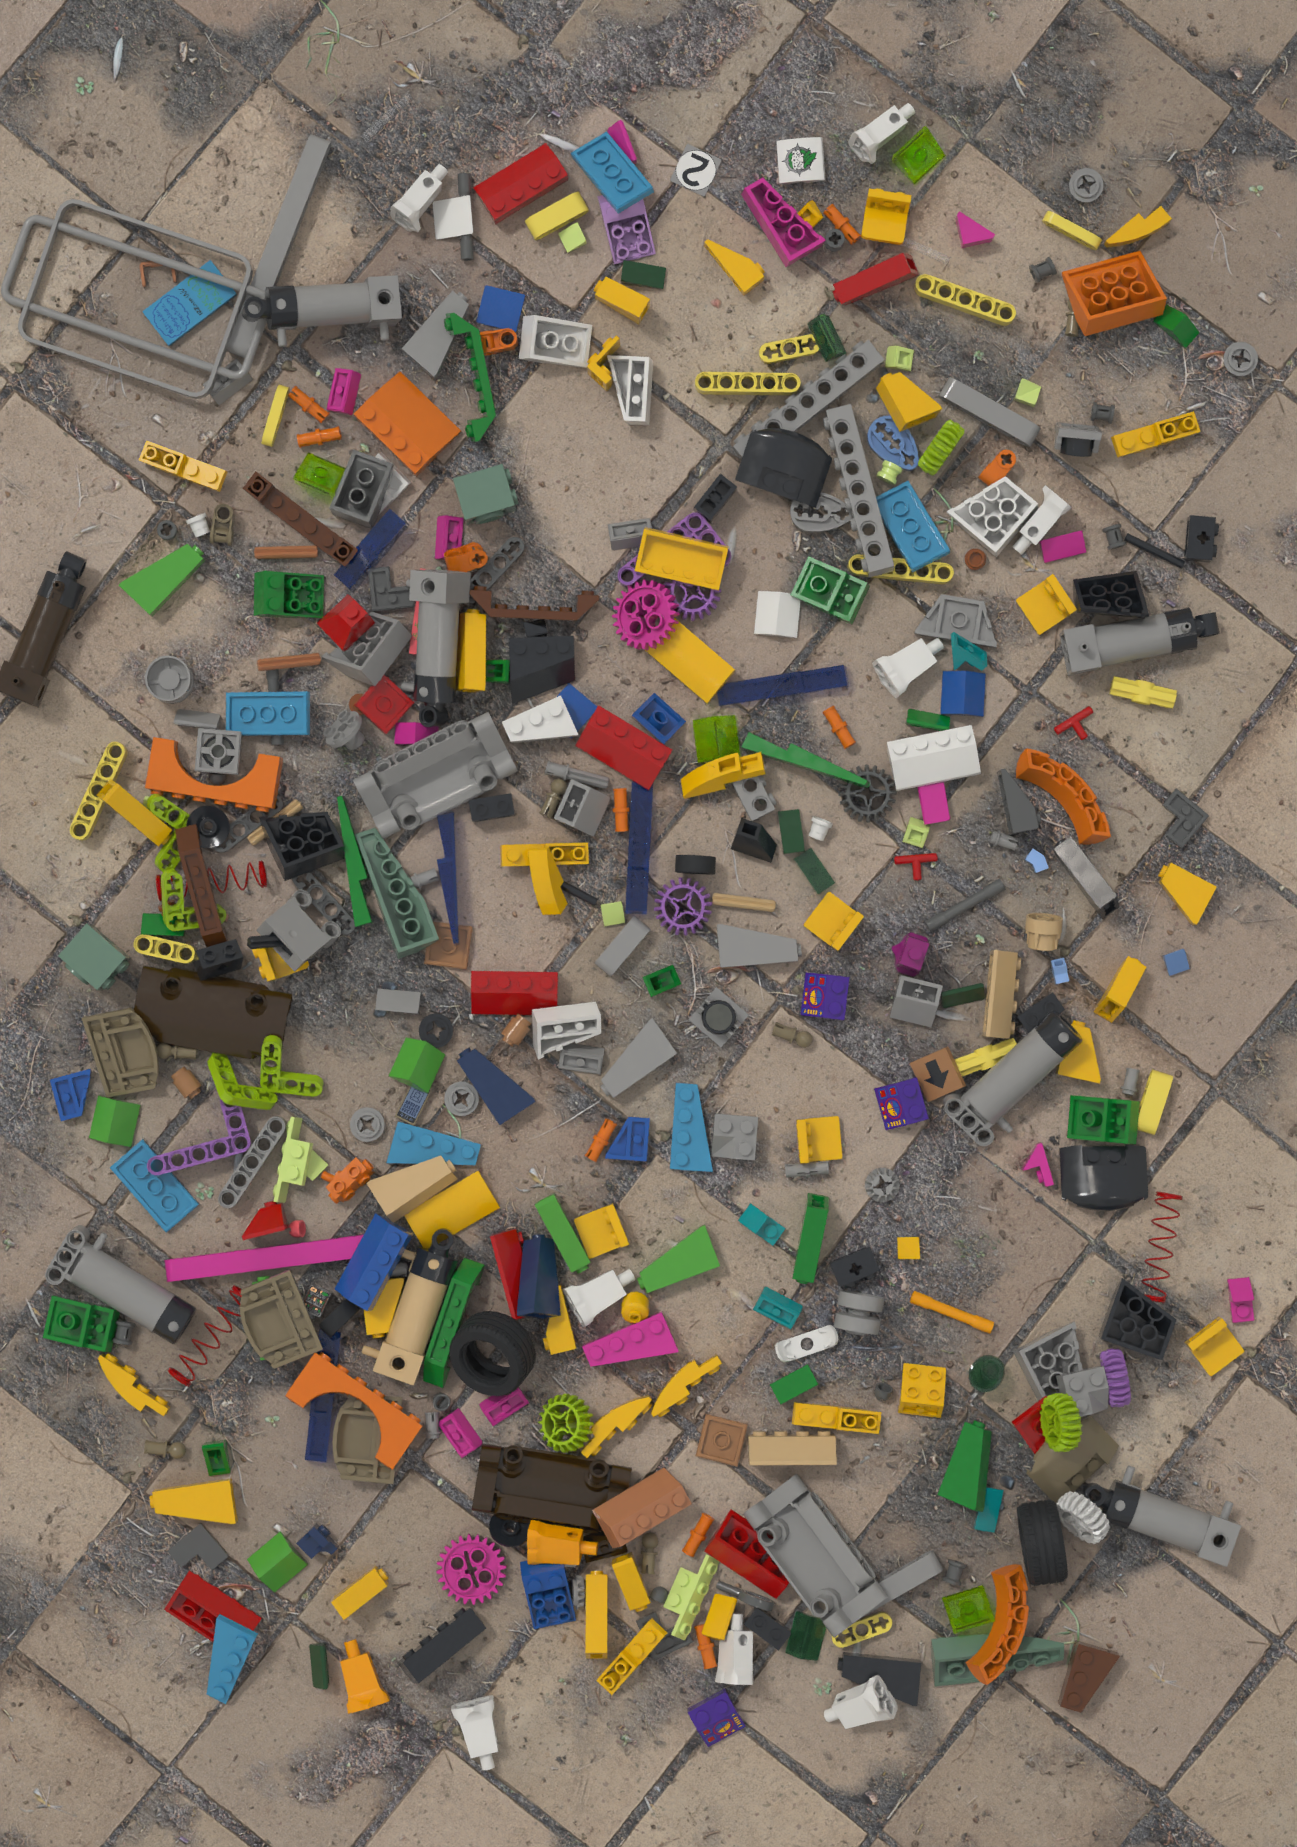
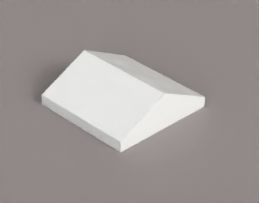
[754,591,800,638]

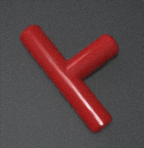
[1054,706,1093,740]
[894,853,938,881]

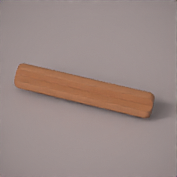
[254,546,318,559]
[257,653,321,671]

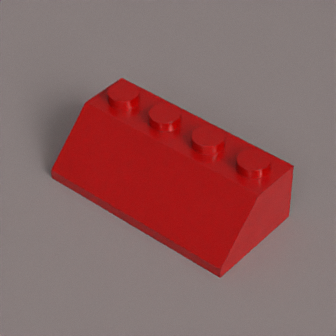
[473,143,568,225]
[575,705,672,791]
[471,971,558,1015]
[490,1228,524,1320]
[704,1509,789,1599]
[164,1570,262,1642]

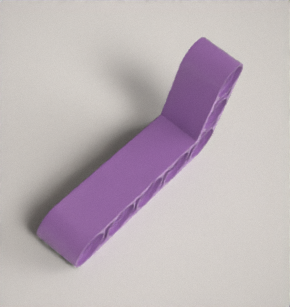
[618,512,731,587]
[147,1099,251,1175]

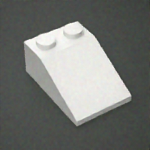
[519,315,592,368]

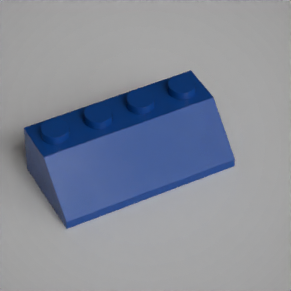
[335,1213,413,1311]

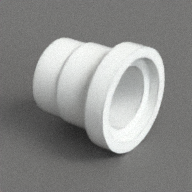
[186,512,210,537]
[809,816,833,841]

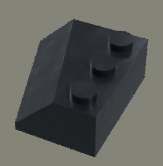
[1073,571,1149,618]
[509,636,576,704]
[259,812,345,881]
[1099,1278,1177,1360]

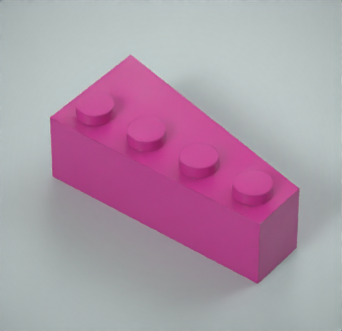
[741,178,826,267]
[582,1311,679,1367]

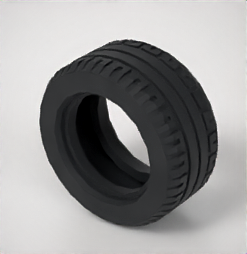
[449,1311,536,1396]
[1017,1499,1068,1586]

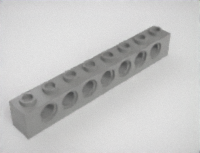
[733,340,884,459]
[823,404,894,578]

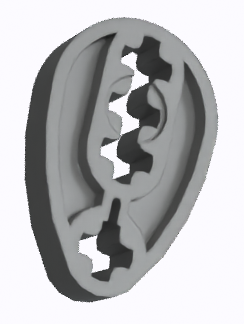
[790,492,852,533]

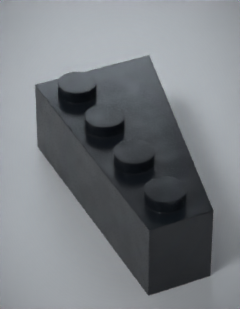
[397,1607,486,1683]

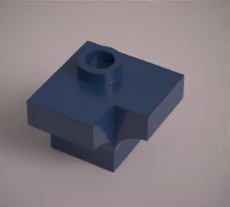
[296,1523,339,1559]

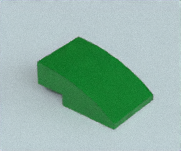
[790,556,870,625]
[1067,1095,1140,1144]
[43,1295,120,1352]

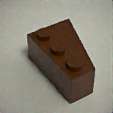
[1058,1640,1120,1713]

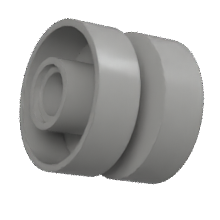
[145,656,194,704]
[834,1290,885,1336]

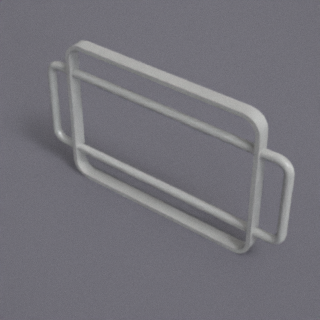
[1,199,267,399]

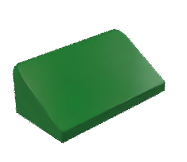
[905,709,950,731]
[141,913,186,936]
[770,1364,818,1405]

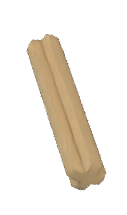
[247,799,303,846]
[712,893,776,912]

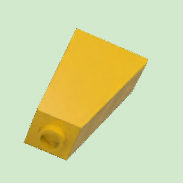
[456,609,486,693]
[96,779,172,847]
[150,1478,238,1524]
[585,1571,608,1659]

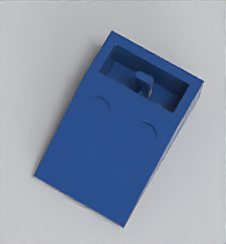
[520,1561,576,1629]

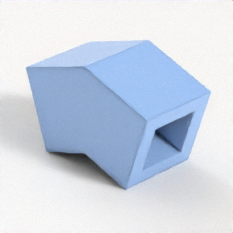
[1025,848,1049,873]
[1051,958,1069,984]

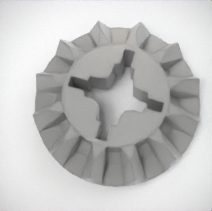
[1069,168,1103,203]
[1223,342,1258,376]
[444,1082,479,1116]
[350,1107,384,1142]
[865,1168,900,1202]
[572,1575,585,1610]

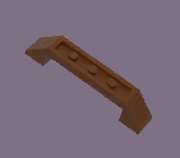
[243,471,358,567]
[470,586,599,621]
[175,824,228,947]

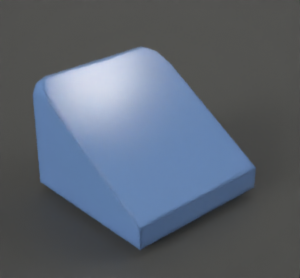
[1162,949,1190,976]

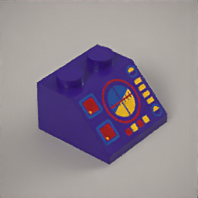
[800,972,850,1020]
[874,1077,929,1130]
[687,1688,746,1747]

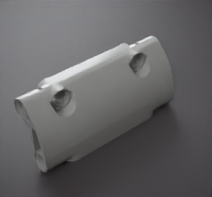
[353,712,518,839]
[743,1474,888,1638]

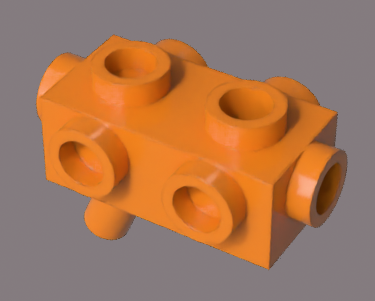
[321,1157,374,1204]

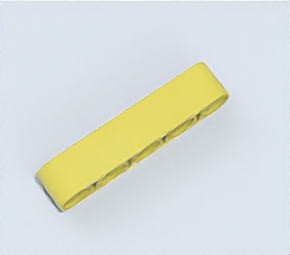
[914,274,1016,326]
[695,372,801,396]
[848,554,954,584]
[70,742,127,841]

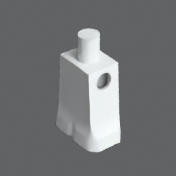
[848,103,915,164]
[390,164,448,232]
[1012,485,1072,555]
[872,638,944,698]
[562,1269,635,1327]
[715,1614,754,1685]
[824,1675,898,1729]
[451,1695,499,1770]

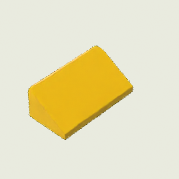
[702,1594,737,1640]

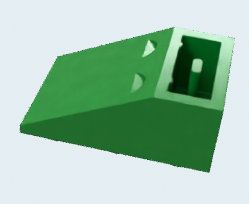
[253,571,324,618]

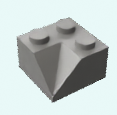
[711,1113,758,1160]
[1056,1366,1109,1417]

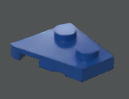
[50,1069,92,1121]
[605,1117,650,1161]

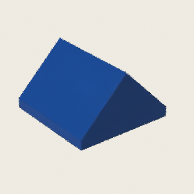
[940,671,986,717]
[632,693,686,745]

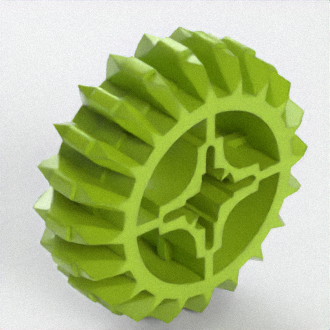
[918,420,964,476]
[1039,1393,1083,1452]
[537,1394,594,1453]

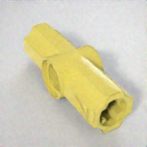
[1109,676,1177,709]
[954,1038,1017,1077]

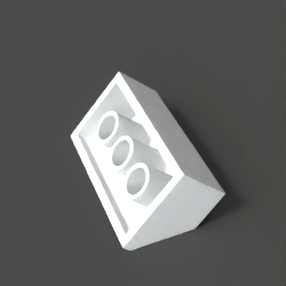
[887,725,981,791]

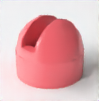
[288,1220,306,1238]

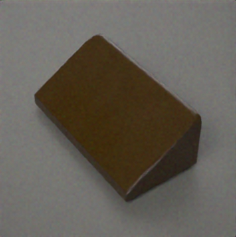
[583,1532,628,1563]

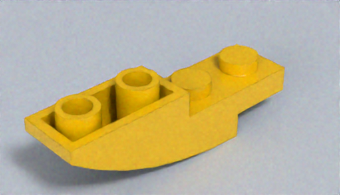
[1111,411,1201,458]
[139,440,228,492]
[681,752,765,799]
[500,843,589,867]
[98,1353,170,1416]
[651,1355,722,1418]
[581,1395,652,1458]
[791,1402,882,1434]
[596,1618,667,1695]

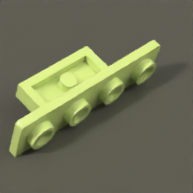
[273,1117,313,1203]
[663,1555,719,1640]

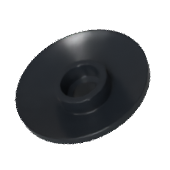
[186,805,230,848]
[489,1515,530,1547]

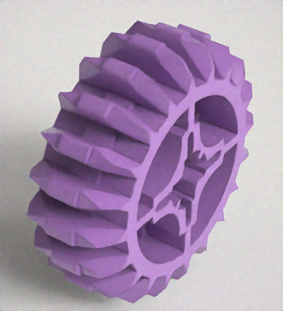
[664,579,721,621]
[654,877,712,936]
[1100,1349,1131,1408]

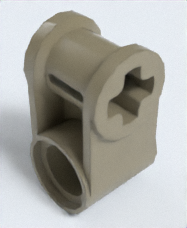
[210,503,235,546]

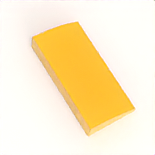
[635,527,729,590]
[645,618,736,704]
[404,1170,500,1249]

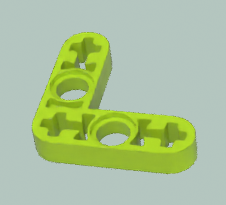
[146,794,190,872]
[161,869,227,931]
[260,1035,324,1097]
[207,1052,278,1110]

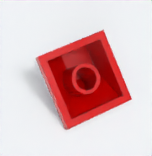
[317,594,375,652]
[242,1201,288,1240]

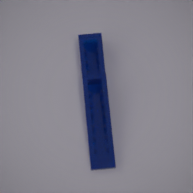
[717,665,849,706]
[625,782,653,914]
[437,812,460,946]
[305,1330,341,1463]

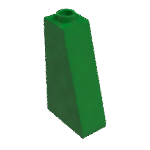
[792,1193,829,1284]
[937,1420,992,1512]

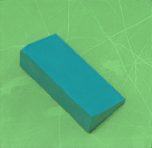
[753,1287,803,1329]
[973,1486,1004,1533]

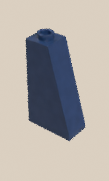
[457,1048,536,1125]
[517,1234,561,1319]

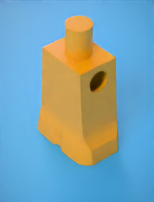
[527,1520,598,1565]
[340,1639,391,1714]

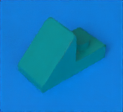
[951,632,988,671]
[738,1203,786,1246]

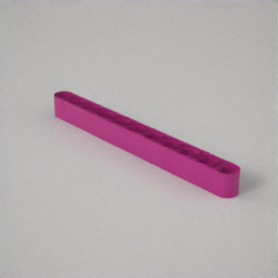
[164,1235,363,1282]

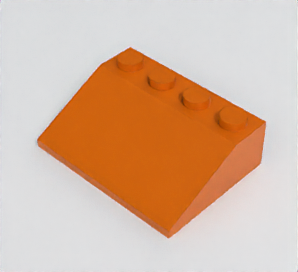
[1062,251,1167,336]
[354,371,461,477]

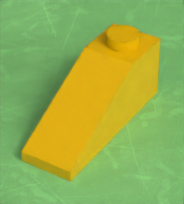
[704,239,765,296]
[543,1284,576,1355]

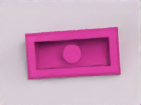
[607,120,637,165]
[326,368,361,415]
[435,515,464,560]
[1039,530,1086,563]
[918,782,950,825]
[479,1387,529,1426]
[438,1408,483,1458]

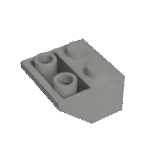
[554,779,611,837]
[889,975,943,1027]

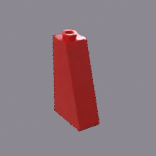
[833,253,919,306]

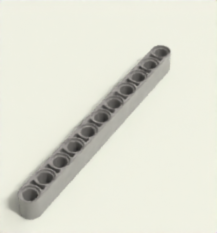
[227,134,332,358]

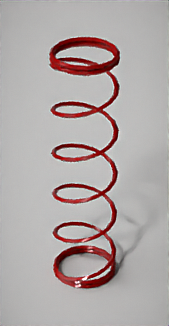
[156,860,267,902]
[1141,1192,1183,1303]
[168,1285,242,1387]

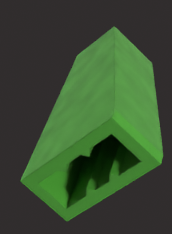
[119,544,205,617]
[534,1193,591,1274]
[637,1224,720,1293]

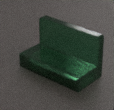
[807,313,846,362]
[793,848,835,895]
[785,1611,826,1661]

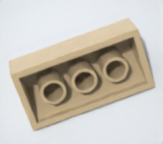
[982,950,1021,1039]
[748,1430,837,1465]

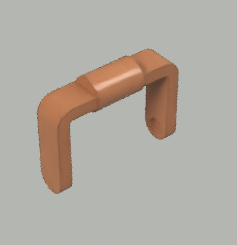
[140,258,177,287]

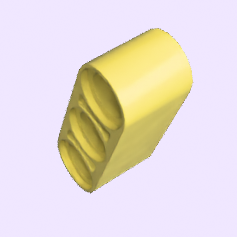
[525,191,589,241]
[134,935,196,964]
[1137,1069,1173,1135]

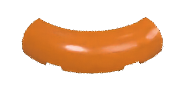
[1016,748,1111,845]
[965,1564,1029,1685]

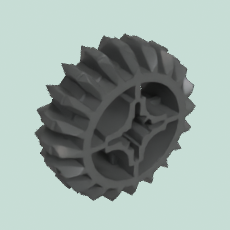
[838,764,897,823]

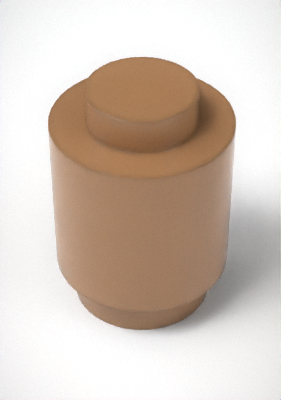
[501,1014,532,1047]
[171,1066,202,1099]

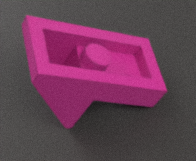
[1021,1142,1054,1187]
[1227,1277,1254,1323]

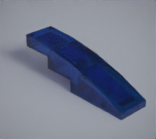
[334,509,406,589]

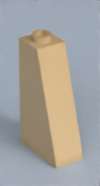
[366,1156,457,1223]

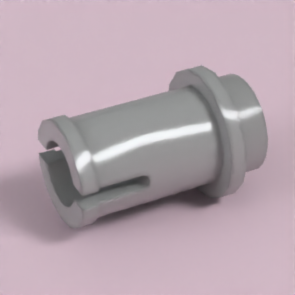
[990,830,1018,851]
[410,868,439,889]
[1121,1068,1140,1096]
[424,1412,441,1439]

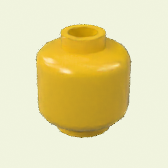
[621,1291,649,1324]

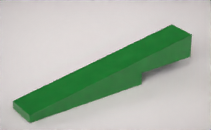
[741,732,870,788]
[337,796,373,928]

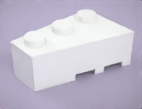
[607,355,653,425]
[502,696,579,743]
[532,1002,601,1059]

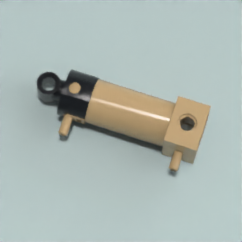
[362,1228,458,1386]

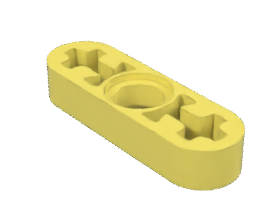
[1042,211,1102,250]
[759,334,821,364]
[261,384,290,447]
[832,1612,892,1648]

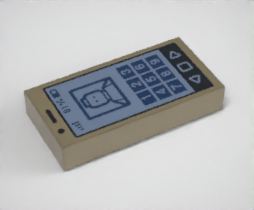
[395,1086,434,1126]

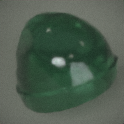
[968,1355,1005,1392]

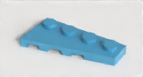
[670,1083,713,1172]
[386,1121,481,1165]
[207,1614,258,1704]

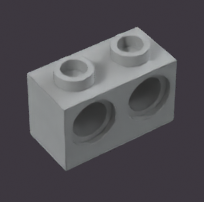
[732,775,777,822]

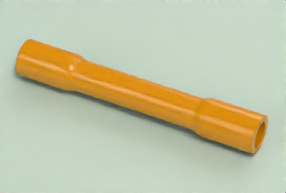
[909,1290,994,1334]

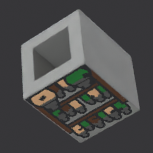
[304,1284,332,1319]

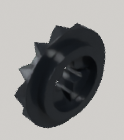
[419,1013,453,1048]

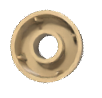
[1025,913,1063,951]

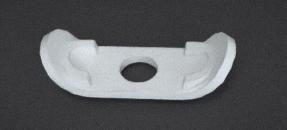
[775,1325,838,1362]

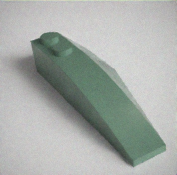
[355,828,439,959]
[931,1634,1064,1687]

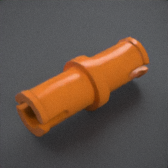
[823,204,861,245]
[288,386,329,423]
[297,426,342,448]
[823,706,856,749]
[613,788,630,832]
[584,1118,618,1162]
[682,1513,715,1557]
[694,1624,718,1669]

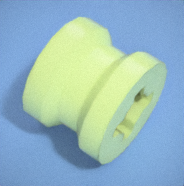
[876,460,903,485]

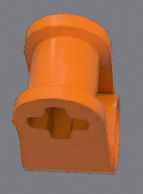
[480,328,518,356]
[978,450,1016,486]
[444,542,488,572]

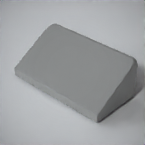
[203,359,252,405]
[608,518,652,550]
[174,709,220,730]
[375,989,421,1014]
[558,1043,604,1075]

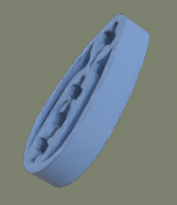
[867,416,919,471]

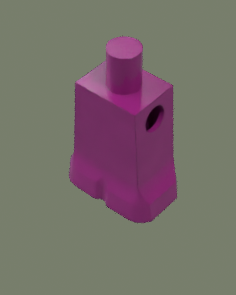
[891,932,929,978]

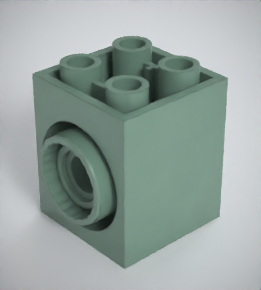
[453,464,519,525]
[58,923,131,991]

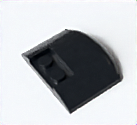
[735,428,832,508]
[1059,1144,1148,1211]

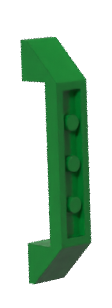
[444,313,496,442]
[423,1258,485,1388]

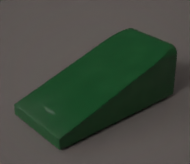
[621,260,666,289]
[778,809,805,854]

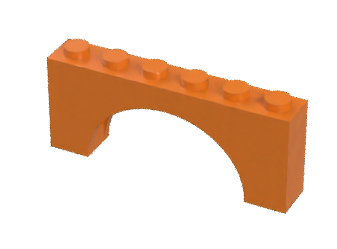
[145,737,283,812]
[285,1352,422,1470]

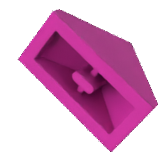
[955,211,995,248]
[394,722,439,745]

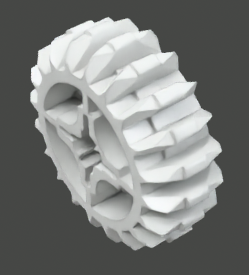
[1056,1491,1110,1544]

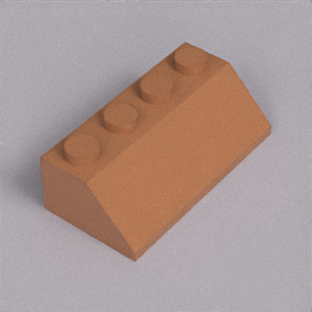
[592,1468,692,1548]

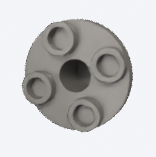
[323,710,365,750]

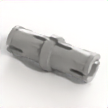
[785,1160,829,1178]

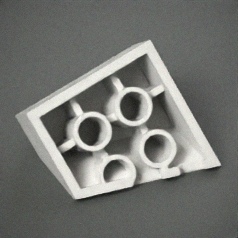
[947,476,1039,557]

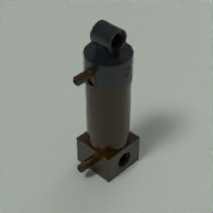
[0,551,87,708]

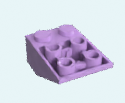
[597,195,656,264]

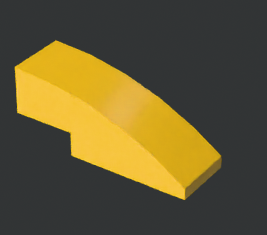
[1104,206,1172,248]
[529,847,568,915]

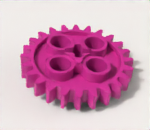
[612,580,680,650]
[436,1533,507,1605]

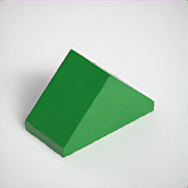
[1153,305,1200,349]
[486,660,510,684]
[642,965,681,997]
[202,1440,231,1476]

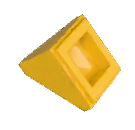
[797,200,823,229]
[897,1237,920,1259]

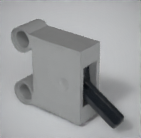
[247,889,341,972]

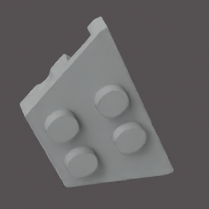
[914,594,997,648]

